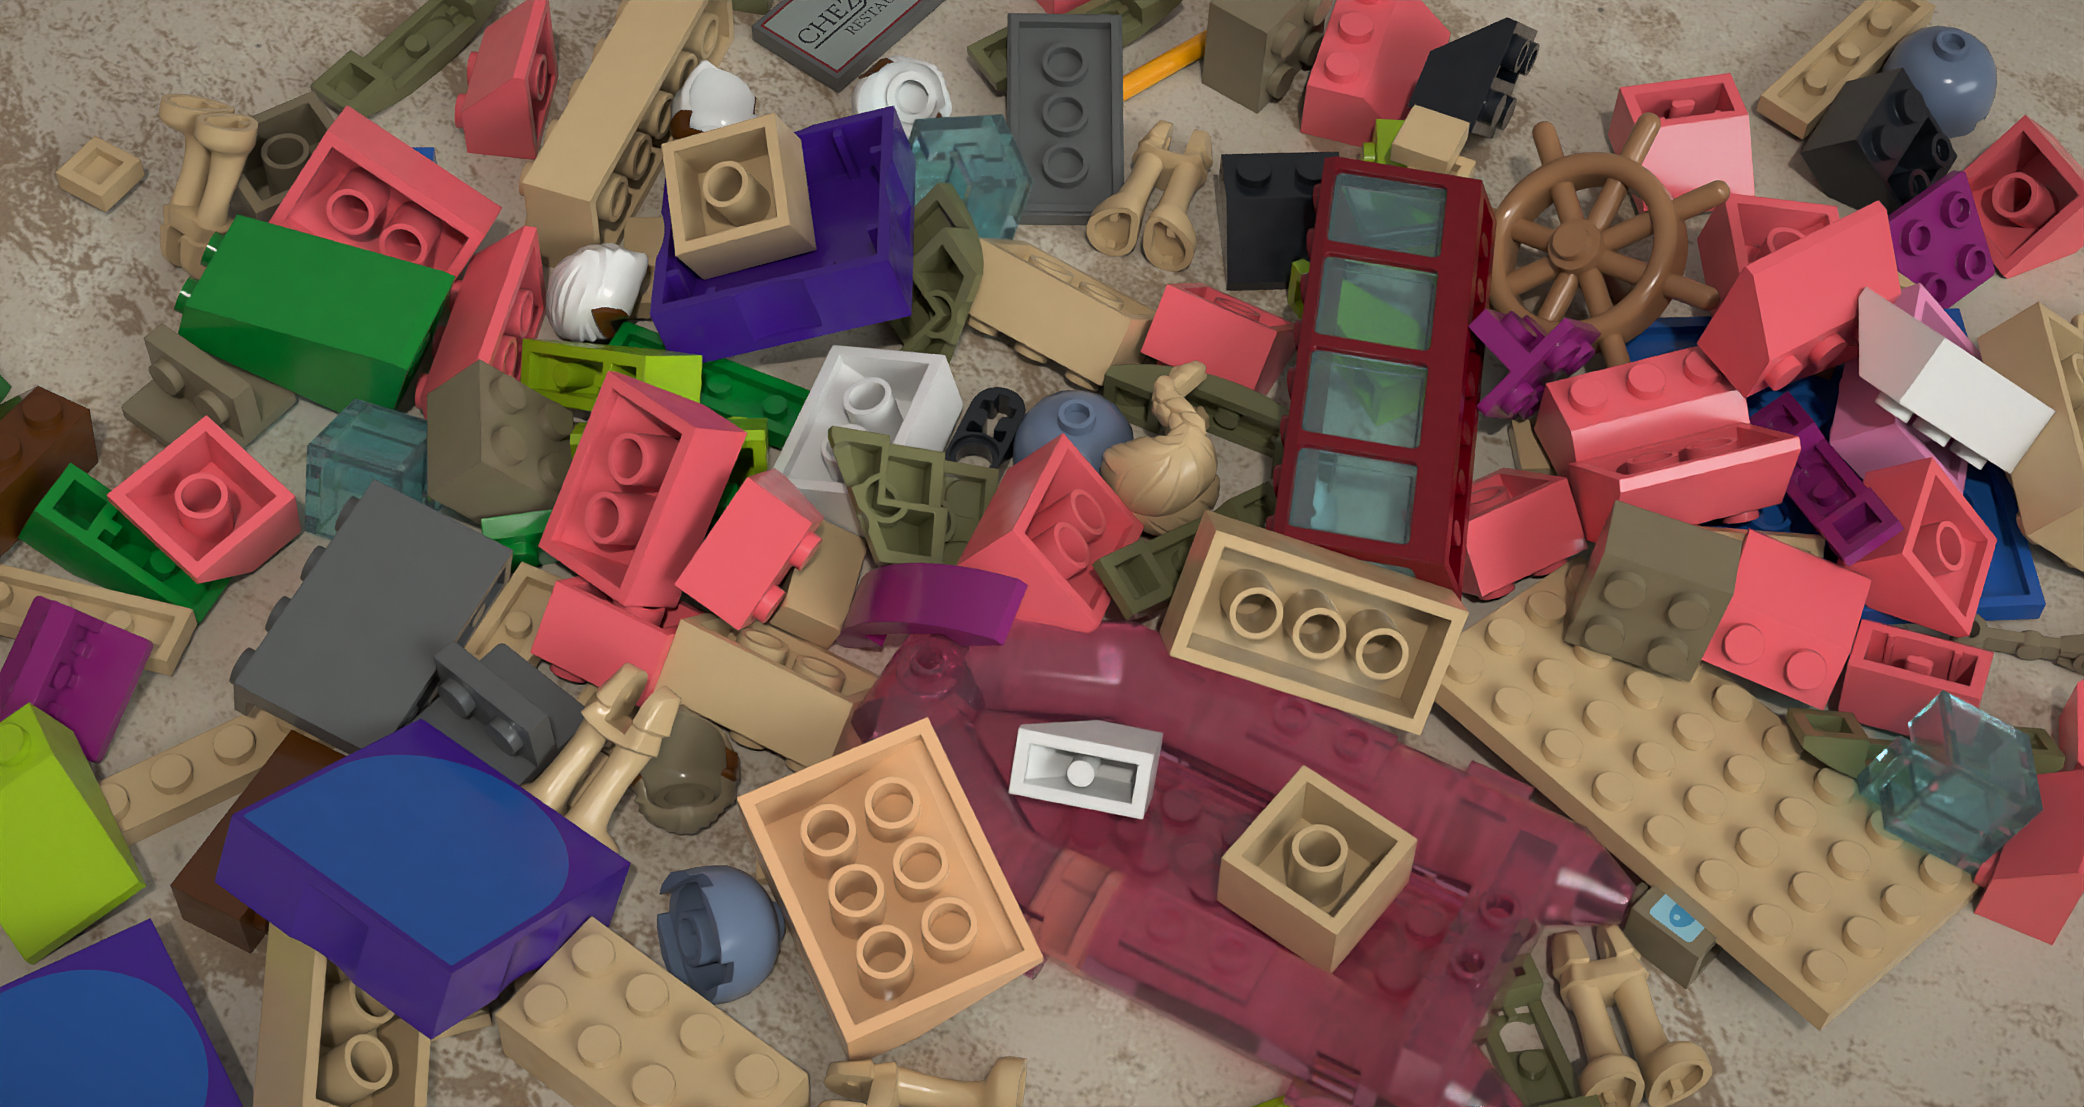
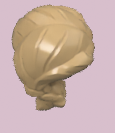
[1100,360,1220,536]

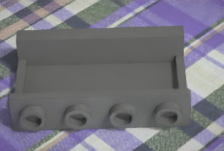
[229,479,513,755]

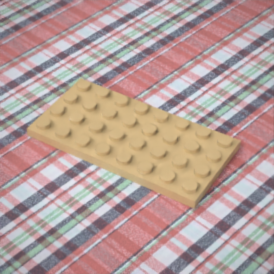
[1434,555,1981,1031]

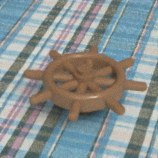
[1489,112,1730,376]

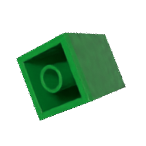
[174,214,455,434]

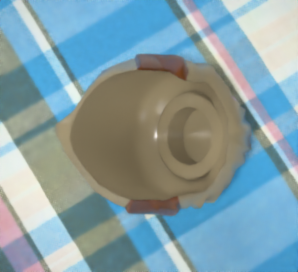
[628,705,740,834]

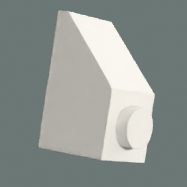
[1008,720,1163,819]

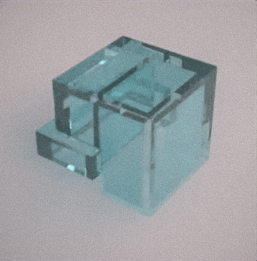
[908,114,1034,240]
[304,398,444,540]
[1857,690,2043,874]

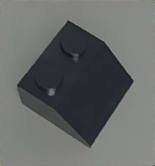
[1216,152,1346,291]

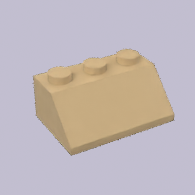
[965,238,1156,391]
[654,612,902,772]

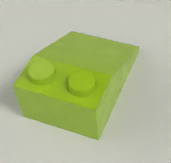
[0,702,146,965]

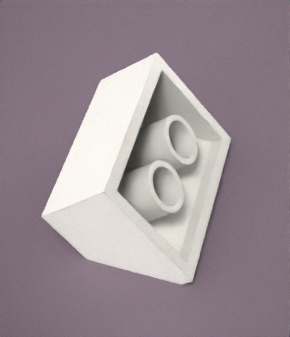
[1858,287,2056,474]
[773,345,964,539]

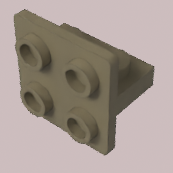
[121,323,297,448]

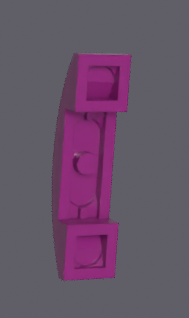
[1749,391,1904,567]
[835,563,1028,647]

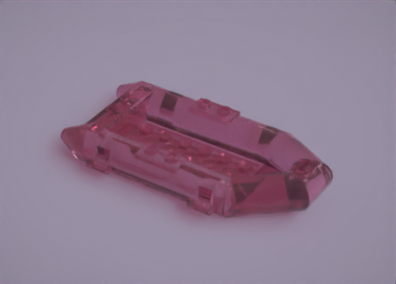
[851,619,1637,1107]

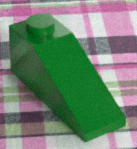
[18,463,233,626]

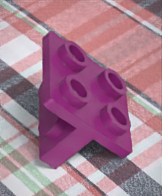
[1888,170,1995,309]
[1468,309,1601,420]
[0,596,153,763]

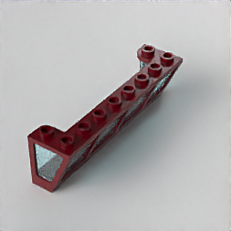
[1266,156,1497,601]

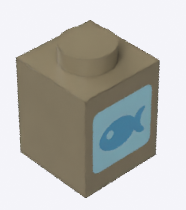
[1622,880,1723,989]

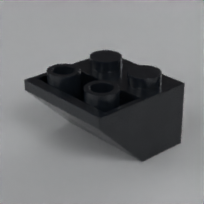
[1408,17,1540,138]
[1800,67,1958,216]

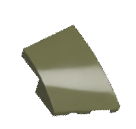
[889,182,984,364]
[828,426,999,567]

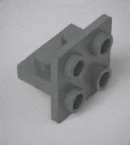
[408,640,585,786]

